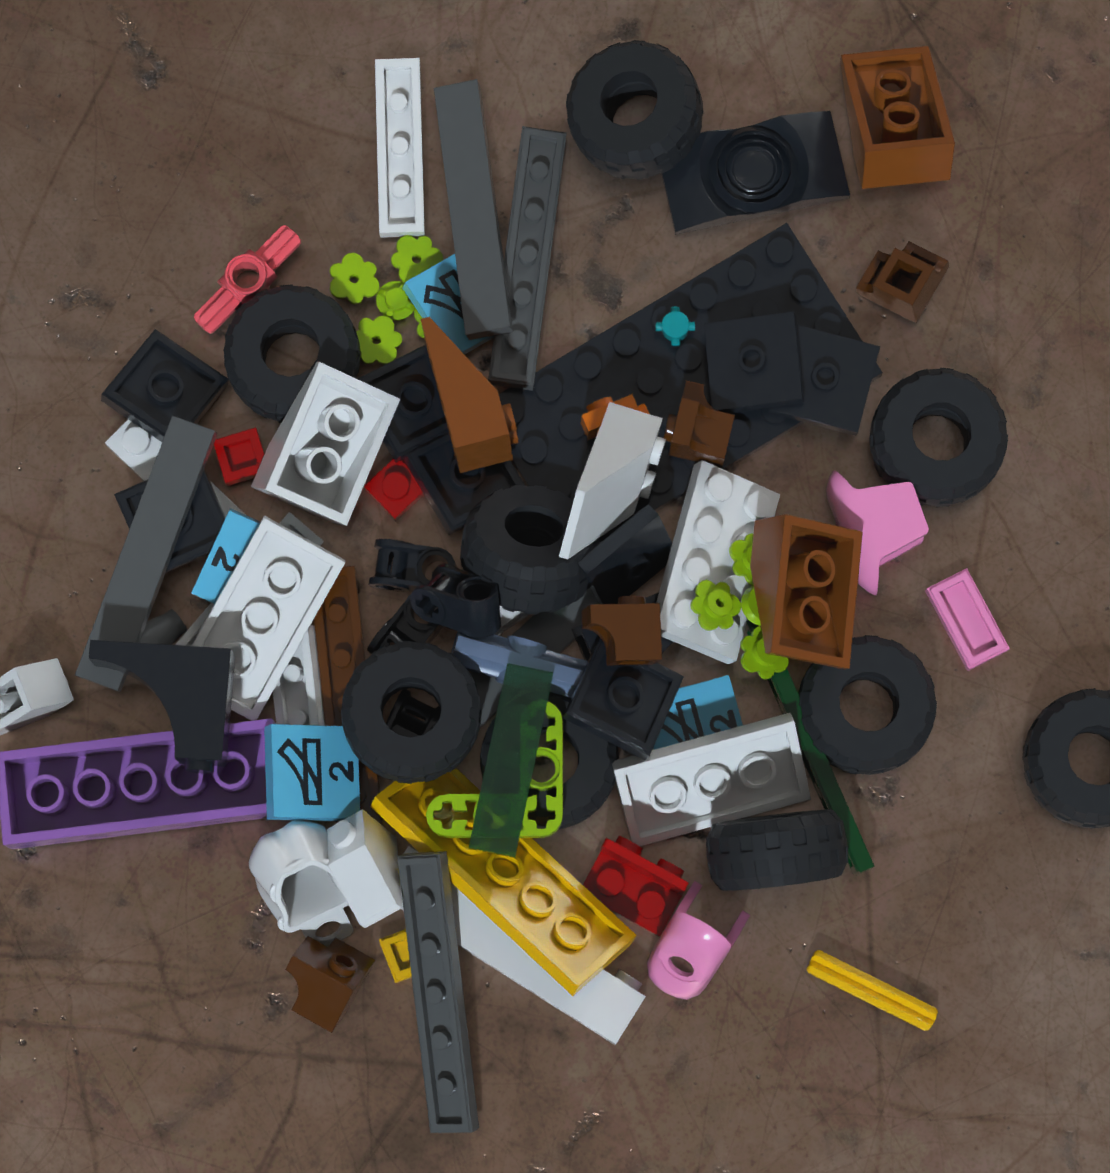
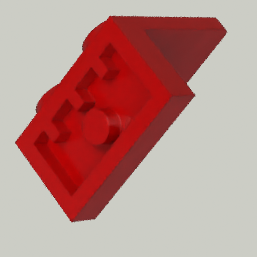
[583,836,689,938]

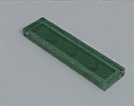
[469,663,553,858]

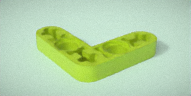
[426,700,563,838]

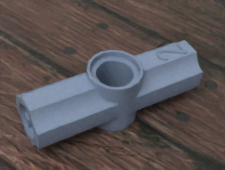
[451,631,587,698]

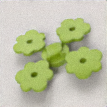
[330,235,443,365]
[690,534,789,679]

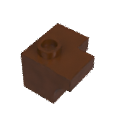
[856,241,949,323]
[663,381,735,468]
[581,595,662,666]
[285,936,375,1033]

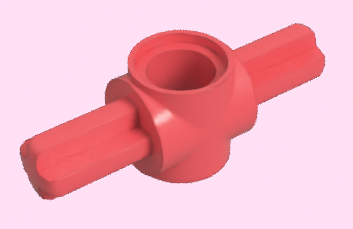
[193,225,301,334]

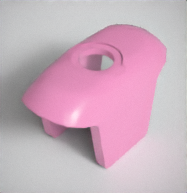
[826,471,929,596]
[647,881,750,1000]

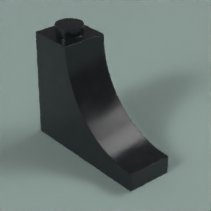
[89,640,235,774]

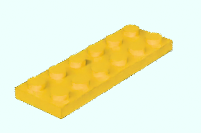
[370,768,637,996]

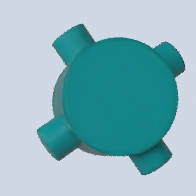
[655,306,695,346]

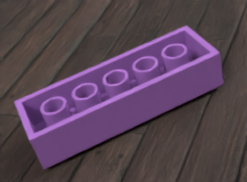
[0,718,276,849]

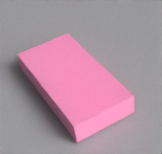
[925,568,1010,671]

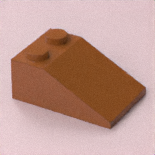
[840,46,955,189]
[421,317,519,473]
[750,514,863,669]

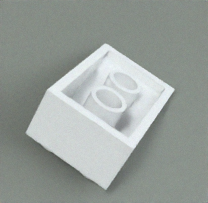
[251,362,400,526]
[559,402,666,560]

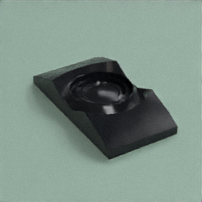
[661,111,850,235]

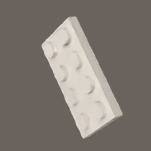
[656,460,780,664]
[191,516,345,721]
[612,713,811,846]

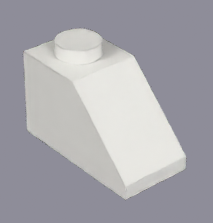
[0,658,74,735]
[326,809,402,928]

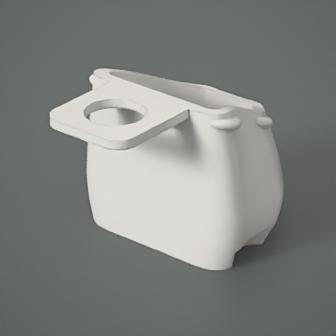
[249,820,353,947]

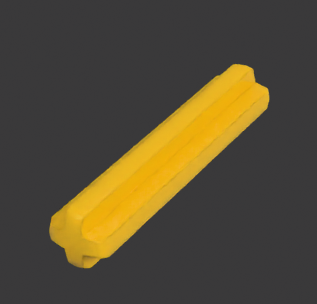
[807,950,938,1031]

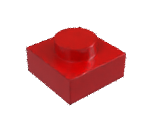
[214,427,265,486]
[364,459,424,522]

